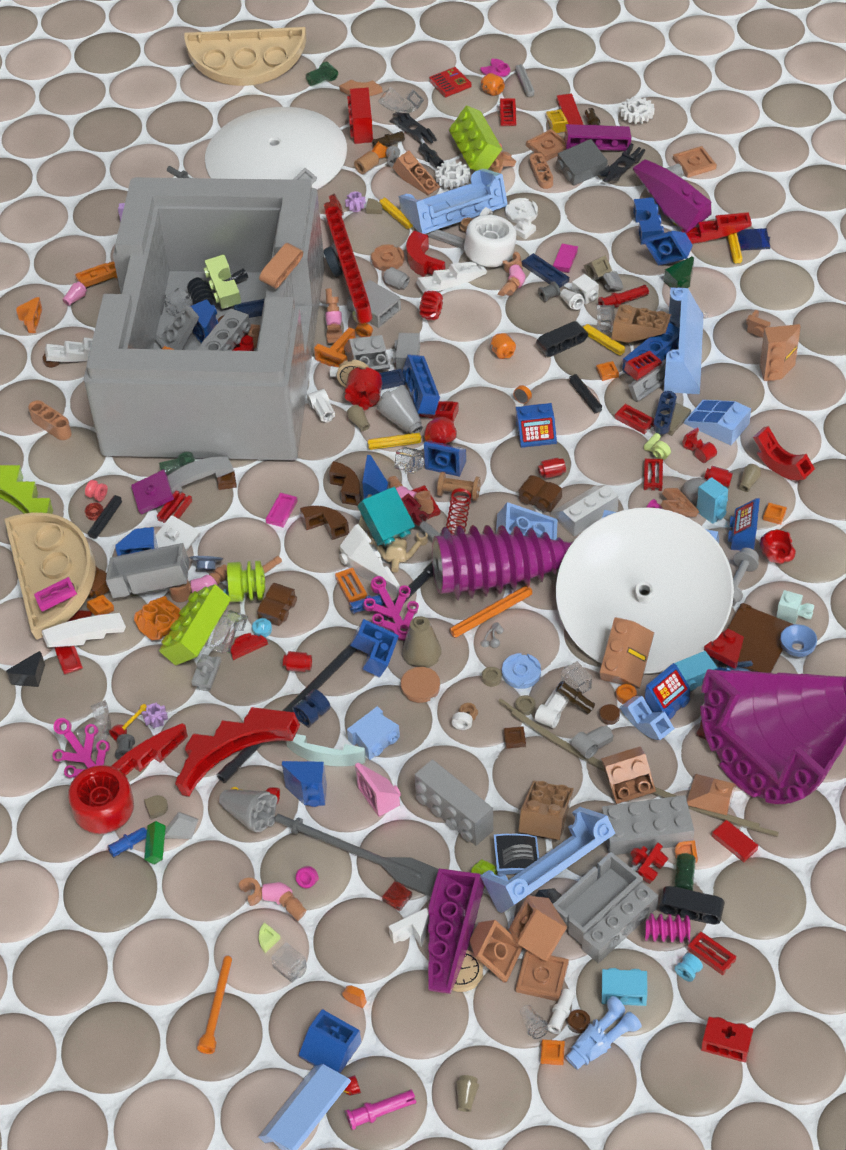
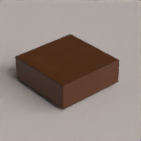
[217,470,237,490]
[504,726,526,749]

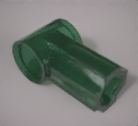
[305,61,338,86]
[159,452,195,476]

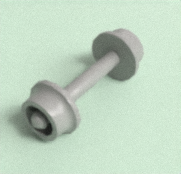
[732,548,759,606]

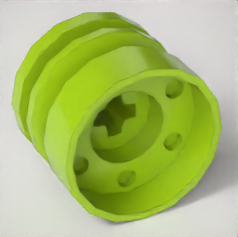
[227,560,266,602]

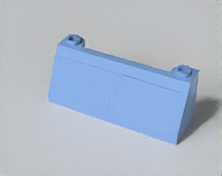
[398,169,508,234]
[664,288,704,394]
[481,807,615,913]

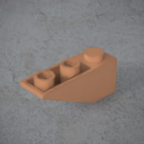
[392,150,440,195]

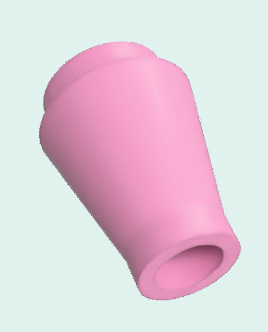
[62,282,87,306]

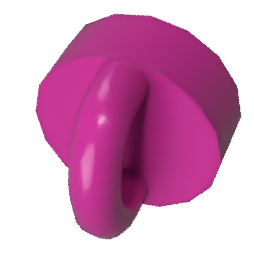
[296,866,319,888]

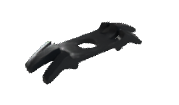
[389,112,437,144]
[598,143,645,182]

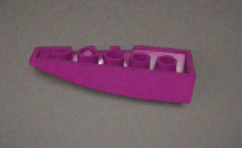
[633,159,712,233]
[428,868,484,994]

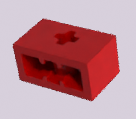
[701,1016,754,1063]

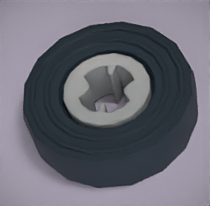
[323,246,343,277]

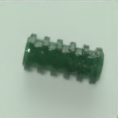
[674,853,696,891]

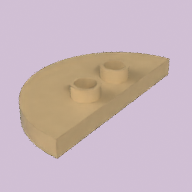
[184,27,306,86]
[5,513,96,640]

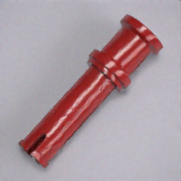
[598,285,649,312]

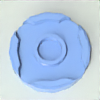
[502,653,541,689]

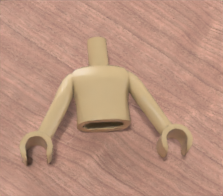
[367,532,428,573]

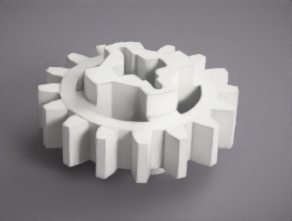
[620,96,655,124]
[435,161,470,189]

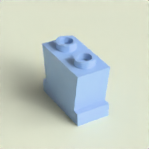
[347,706,400,760]

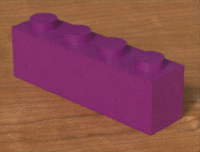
[564,124,632,151]

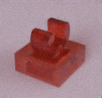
[324,193,344,215]
[382,882,412,912]

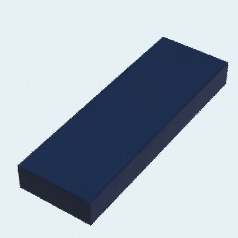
[522,253,570,288]

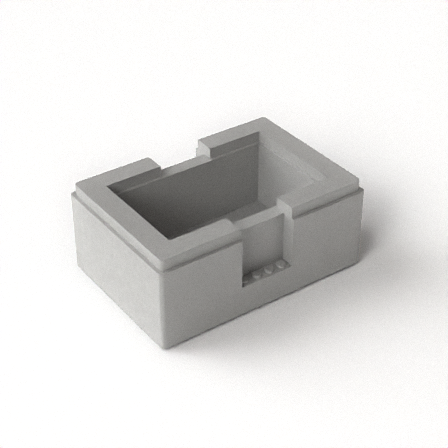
[84,177,325,460]

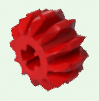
[419,291,443,320]

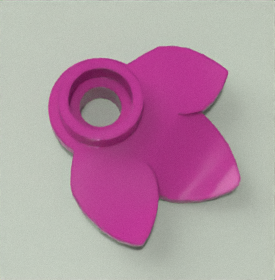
[480,58,510,77]

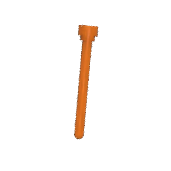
[197,955,232,1054]

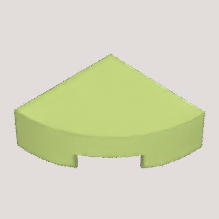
[259,923,281,953]

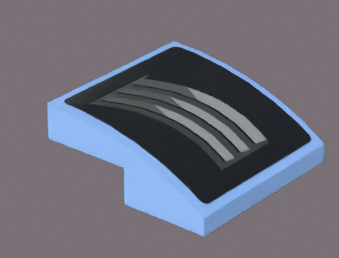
[494,834,539,875]

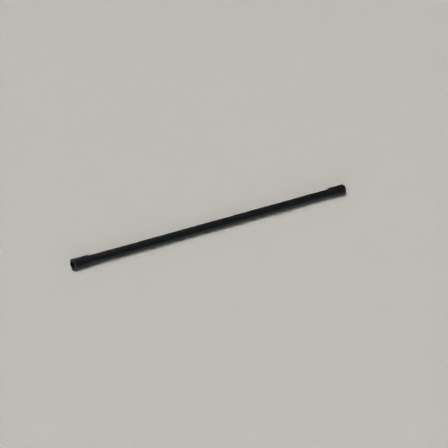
[217,561,434,783]

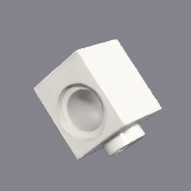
[572,274,599,305]

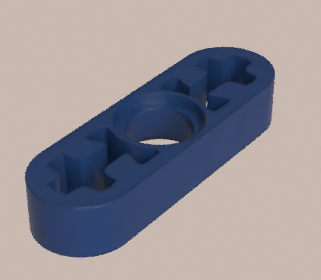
[654,391,677,434]

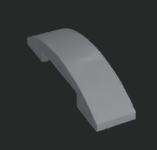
[167,456,234,494]

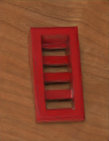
[499,98,516,126]
[624,351,662,381]
[419,401,459,423]

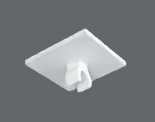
[156,515,201,551]

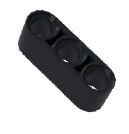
[536,321,588,357]
[658,886,725,925]

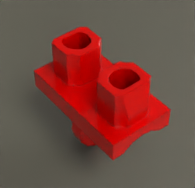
[630,843,669,884]

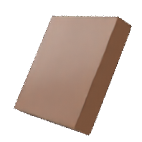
[526,129,567,162]
[673,146,717,178]
[516,950,569,1001]

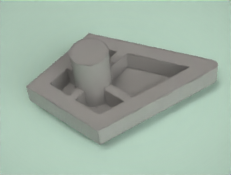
[603,271,623,291]
[165,812,198,839]

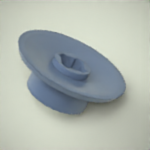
[189,556,223,570]

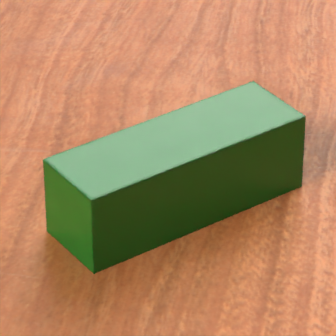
[144,821,166,865]

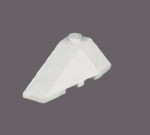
[339,524,400,598]

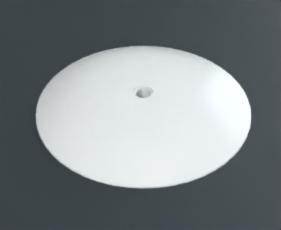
[205,107,347,190]
[556,508,734,674]

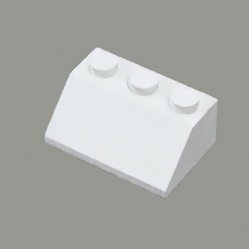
[551,485,618,537]

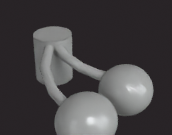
[480,622,504,648]

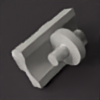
[192,654,222,691]

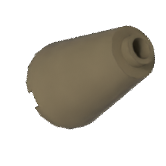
[402,616,441,668]

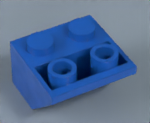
[299,1009,362,1073]

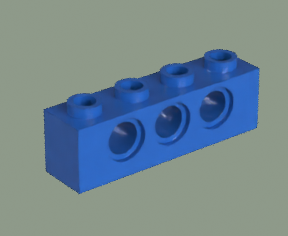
[622,322,680,376]
[402,354,440,415]

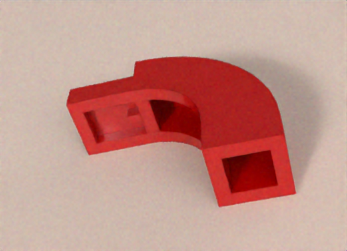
[406,231,445,277]
[753,426,815,480]

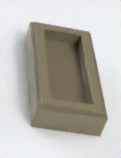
[661,403,691,436]

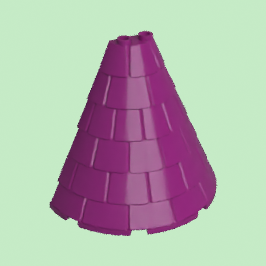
[700,669,846,804]

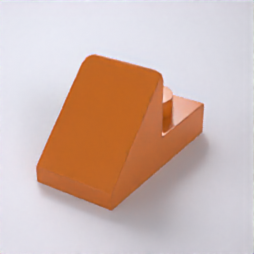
[16,297,43,333]

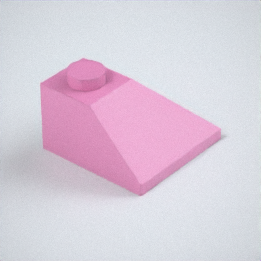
[355,763,401,817]

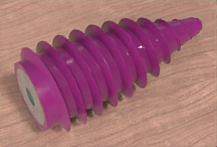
[432,525,573,601]

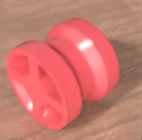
[85,480,108,501]

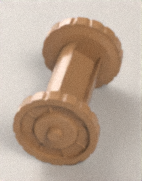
[437,472,481,501]

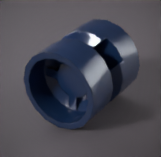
[292,689,331,727]

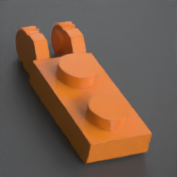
[75,261,117,287]

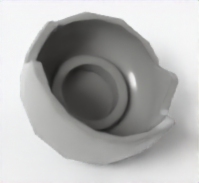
[682,477,706,505]

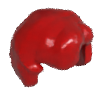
[425,417,457,444]
[760,529,796,564]

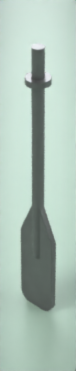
[275,814,439,897]

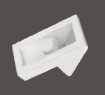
[389,908,429,947]

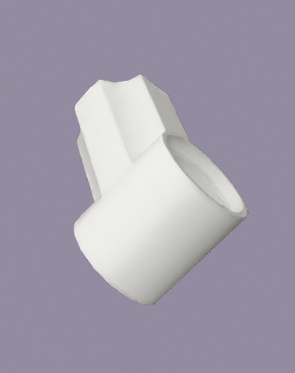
[307,389,335,423]
[535,689,569,729]

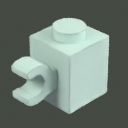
[777,590,814,624]

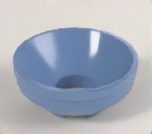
[780,624,817,657]

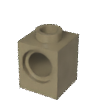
[583,255,613,280]

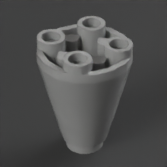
[377,385,423,434]
[219,789,277,832]

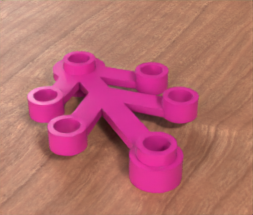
[363,576,419,641]
[52,718,110,778]

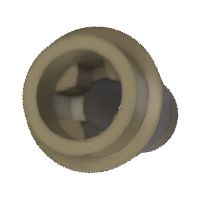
[347,405,370,431]
[739,464,761,492]
[456,1075,479,1112]

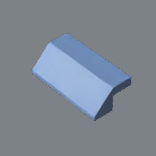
[258,1064,351,1150]

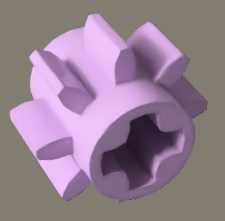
[345,191,366,212]
[142,702,168,728]

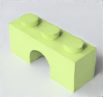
[203,255,241,309]

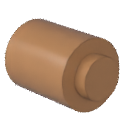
[354,151,379,175]

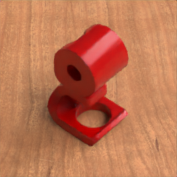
[682,427,717,463]

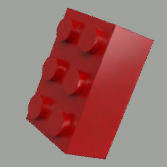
[347,87,373,144]

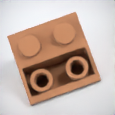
[601,746,656,804]
[508,896,567,961]

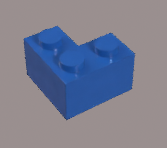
[350,619,399,677]

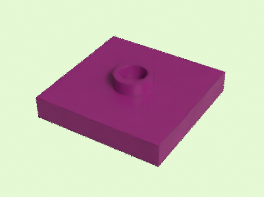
[131,470,174,515]

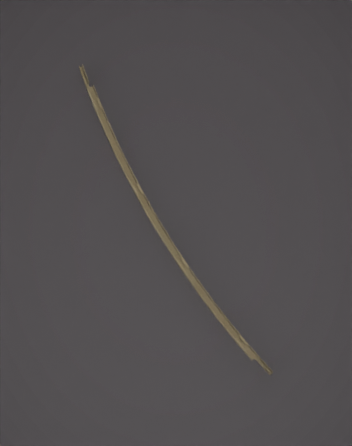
[499,698,779,837]

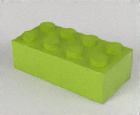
[449,105,502,171]
[159,584,231,666]

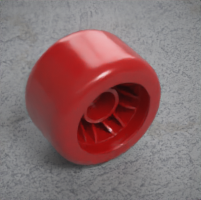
[68,765,134,834]

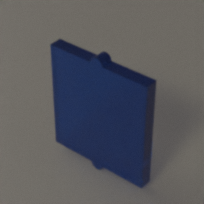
[737,228,770,251]

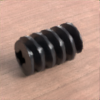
[187,277,216,308]

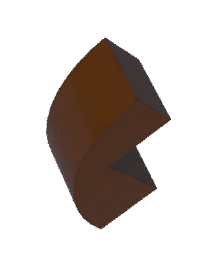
[329,461,361,506]
[300,506,349,540]

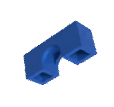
[633,197,664,245]

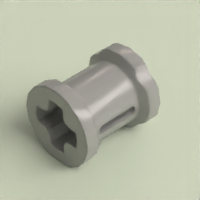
[386,146,400,167]

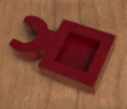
[401,493,429,526]

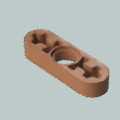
[530,153,553,189]

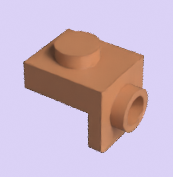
[489,152,516,173]
[746,310,771,338]

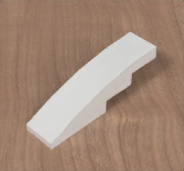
[416,262,487,293]
[45,338,93,362]
[42,613,126,647]

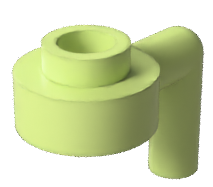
[644,433,671,460]

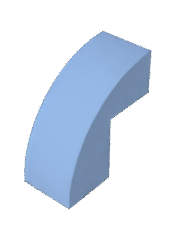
[619,696,675,740]

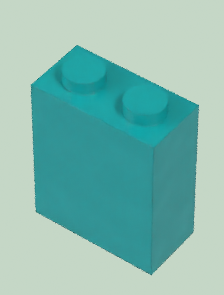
[357,486,415,546]

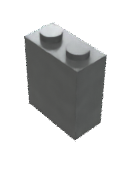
[556,139,608,186]

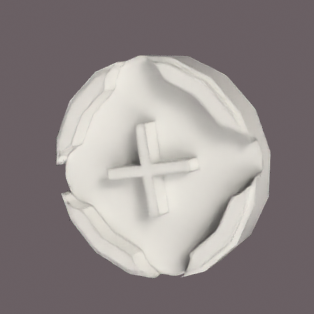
[505,198,538,224]

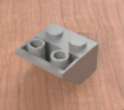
[344,335,390,370]

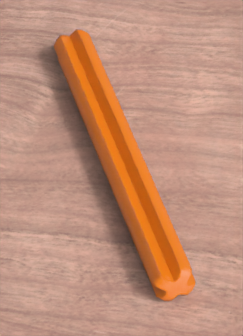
[450,585,532,638]

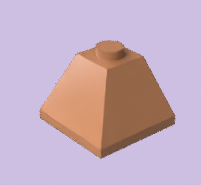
[687,774,736,815]
[470,920,523,982]

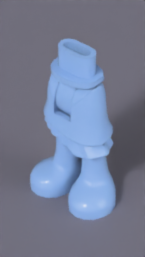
[565,996,642,1070]

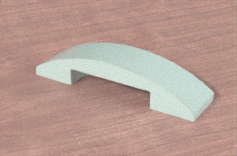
[286,734,366,766]

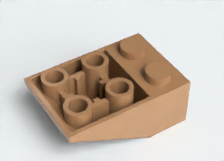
[611,305,671,343]
[518,781,574,840]

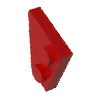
[704,629,744,669]

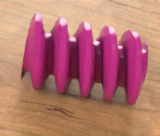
[645,913,691,943]

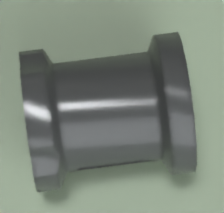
[538,281,560,302]
[115,734,135,759]

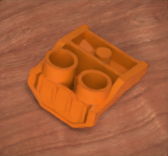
[134,596,181,640]

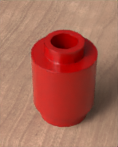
[538,457,566,479]
[704,466,733,487]
[283,651,312,672]

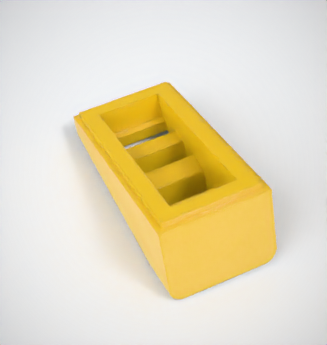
[546,109,568,133]

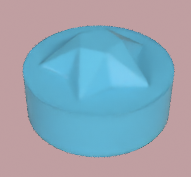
[252,618,272,637]

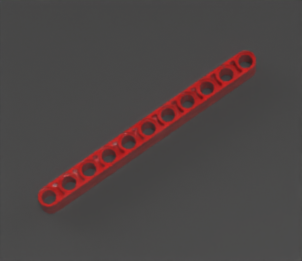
[325,206,373,323]

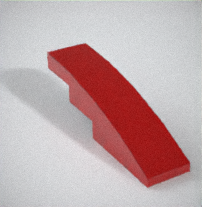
[681,212,752,244]
[111,723,188,776]

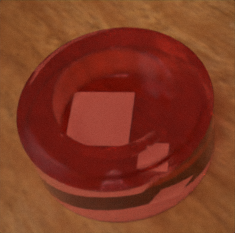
[85,503,103,521]

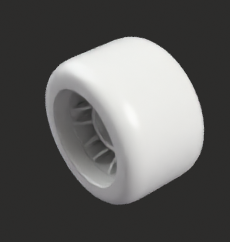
[464,215,517,267]

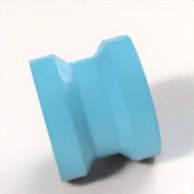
[675,953,703,982]

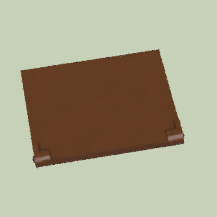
[728,603,794,673]

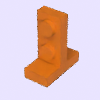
[314,327,356,367]

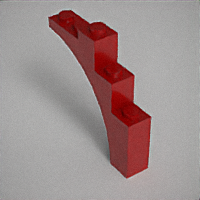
[175,707,300,796]

